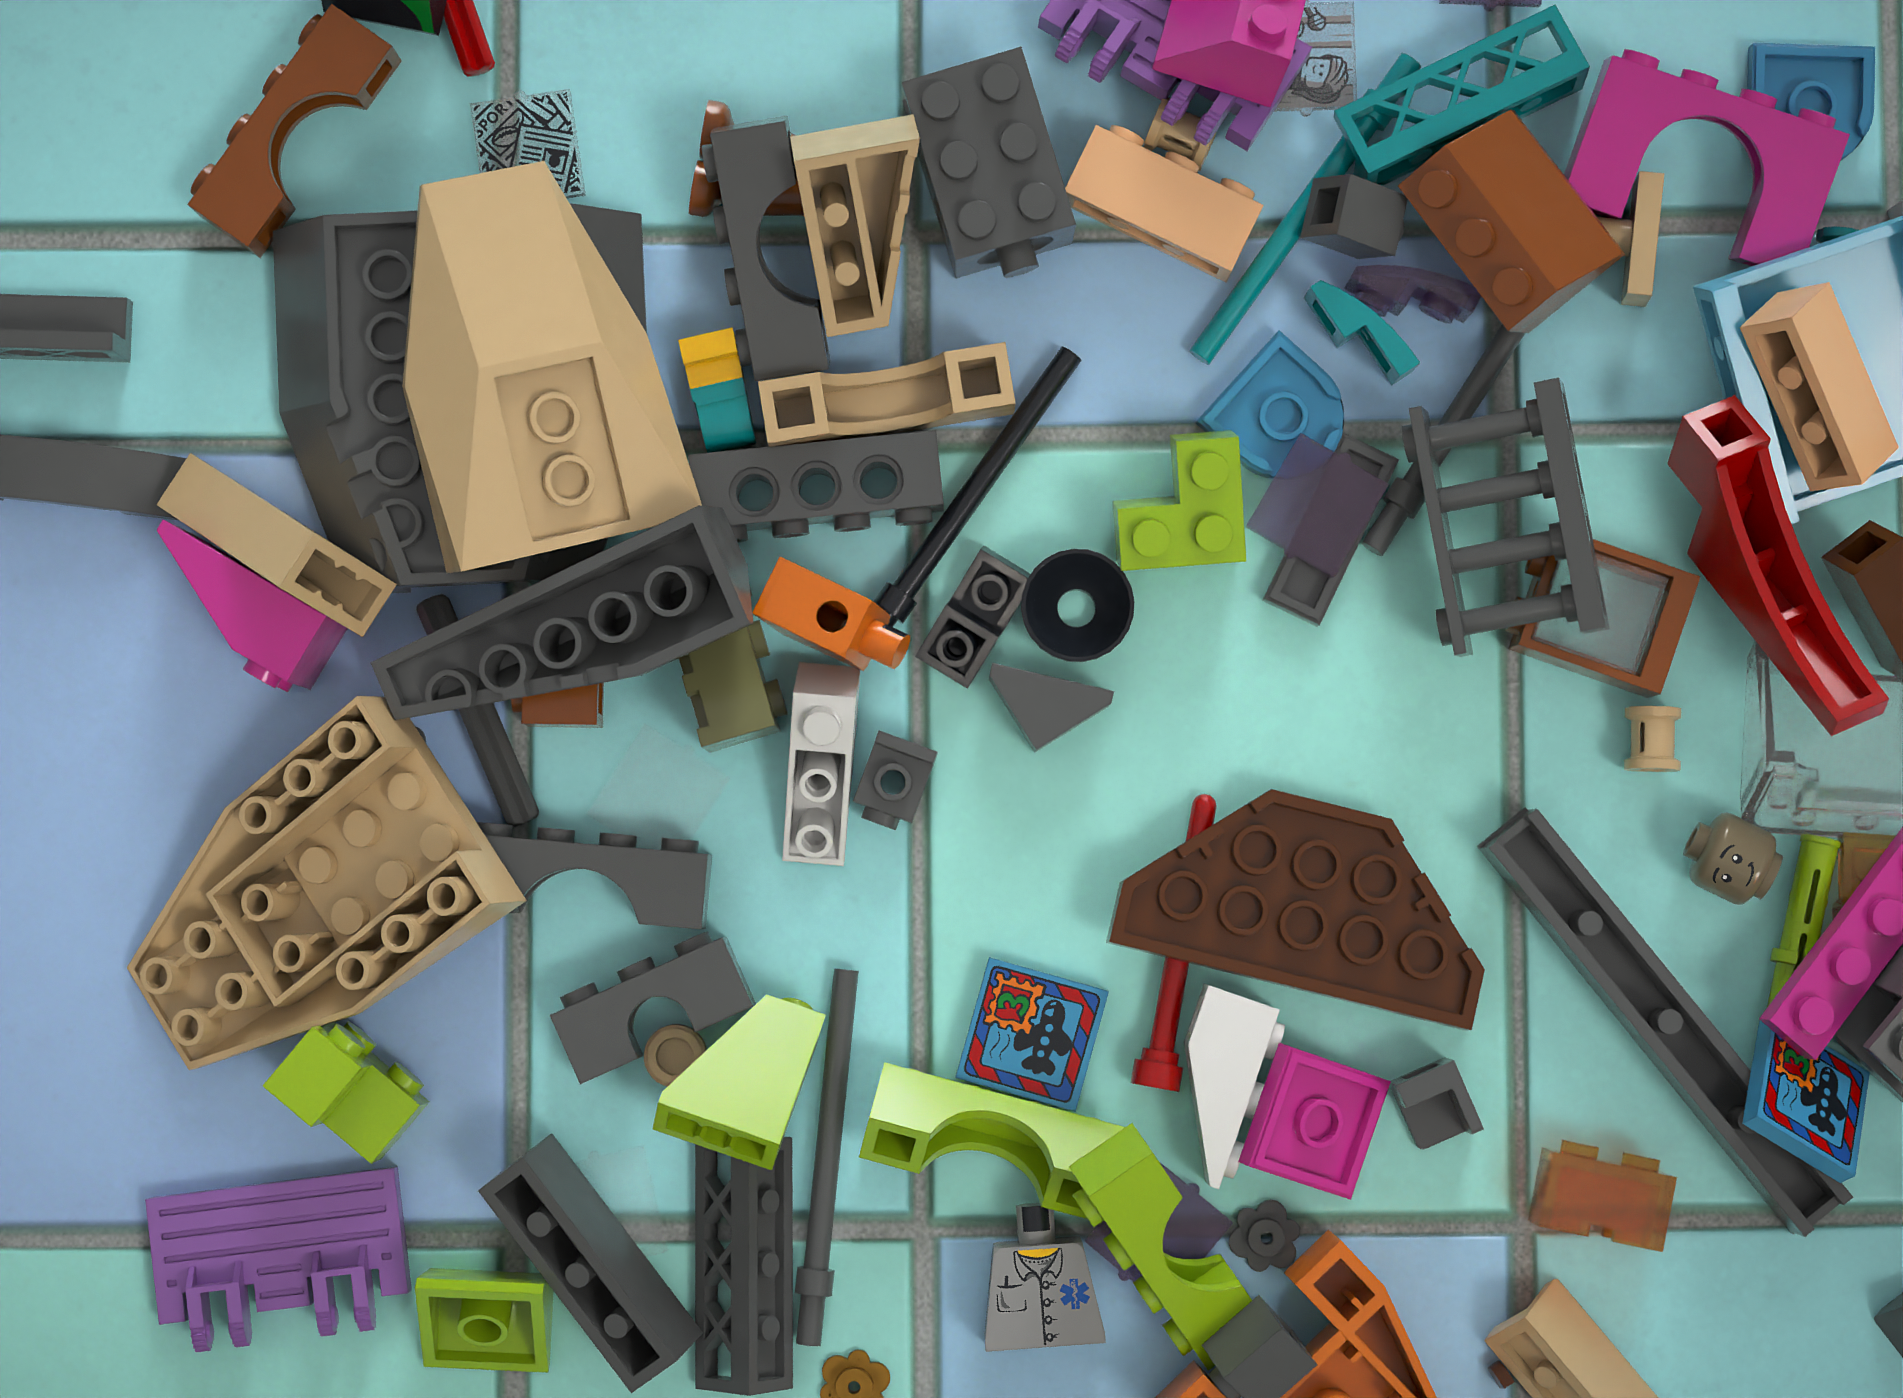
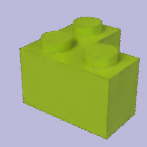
[1112,430,1246,571]
[263,1022,430,1164]

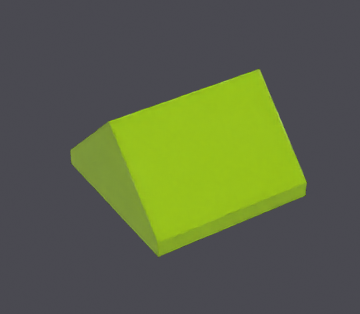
[415,1268,554,1373]

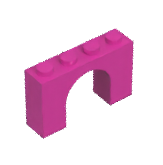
[1564,49,1850,267]

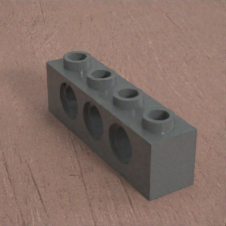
[688,430,944,543]

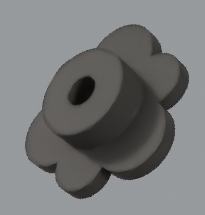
[1229,1200,1300,1272]

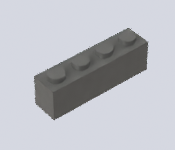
[478,1134,703,1393]

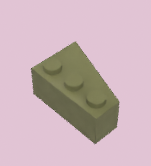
[679,584,788,753]

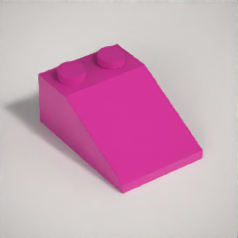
[157,520,348,692]

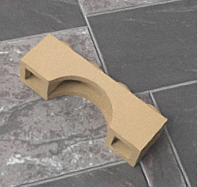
[758,342,1016,447]

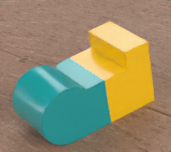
[678,327,756,453]

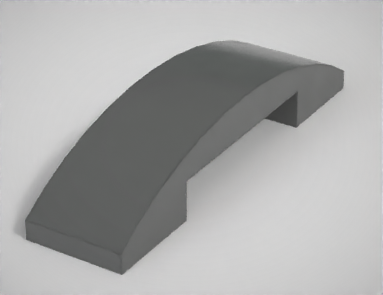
[0,435,187,520]

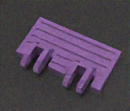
[1038,0,1313,151]
[145,1166,412,1352]

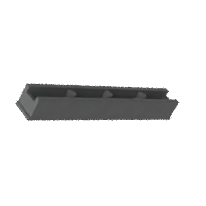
[1477,807,1853,1237]

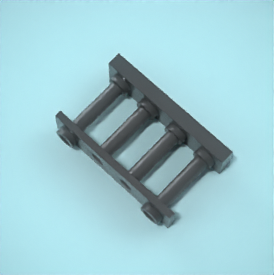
[1402,377,1610,657]

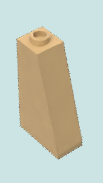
[157,453,397,637]

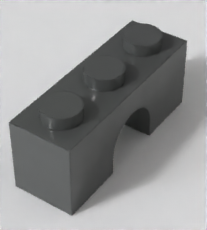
[550,931,756,1084]

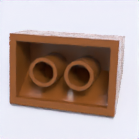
[1398,109,1625,333]

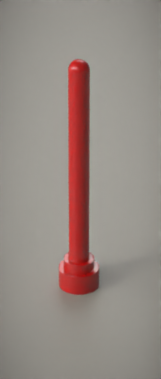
[1130,794,1217,1092]

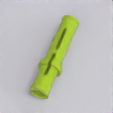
[1764,834,1841,1011]

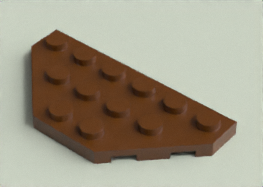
[1106,789,1485,1031]

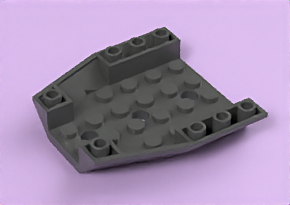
[273,203,647,594]

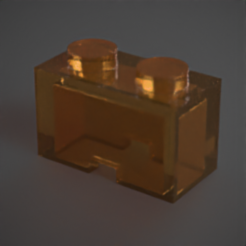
[1528,1139,1677,1252]

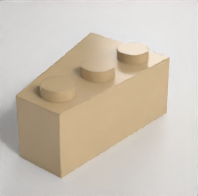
[790,114,920,337]

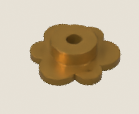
[820,1350,890,1398]

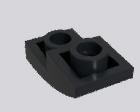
[915,546,1031,689]

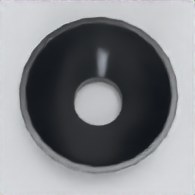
[1021,549,1134,662]

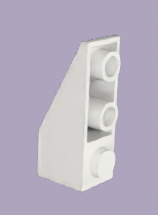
[782,662,861,866]
[1184,984,1285,1189]

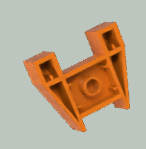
[1155,1229,1437,1398]

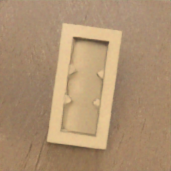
[1597,171,1664,307]

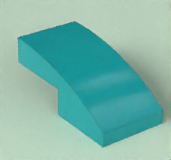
[1304,280,1420,386]

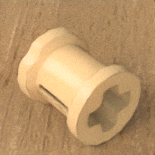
[1144,98,1217,171]
[1624,706,1681,772]

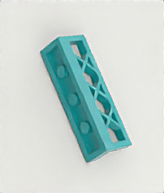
[1333,4,1590,186]

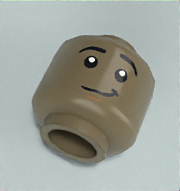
[1683,812,1783,905]

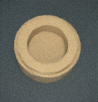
[644,1024,707,1087]

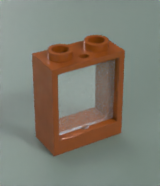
[1505,539,1701,698]

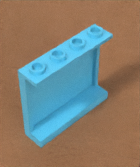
[1693,216,1903,524]

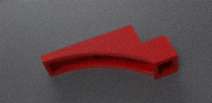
[1667,395,1889,736]

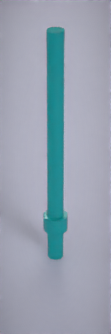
[1189,53,1421,365]

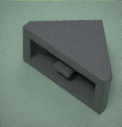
[989,663,1114,753]

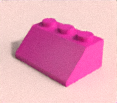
[1152,0,1306,107]

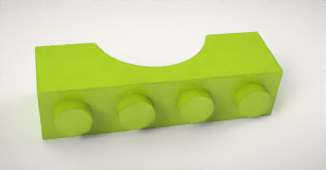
[859,1062,1125,1223]
[1069,1123,1252,1371]

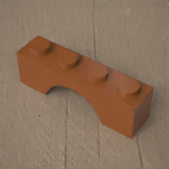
[187,4,402,258]

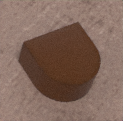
[1488,1360,1515,1389]

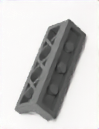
[0,294,133,363]
[695,1136,793,1396]

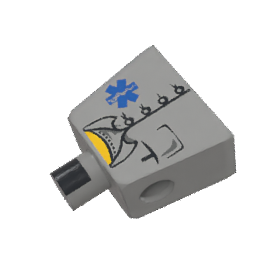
[984,1203,1106,1352]

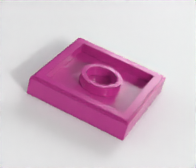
[1238,1043,1391,1200]

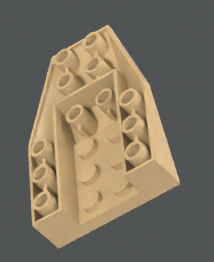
[402,161,702,573]
[127,696,527,1070]

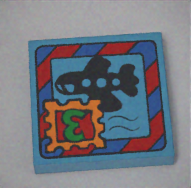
[955,957,1109,1112]
[1742,1020,1870,1183]

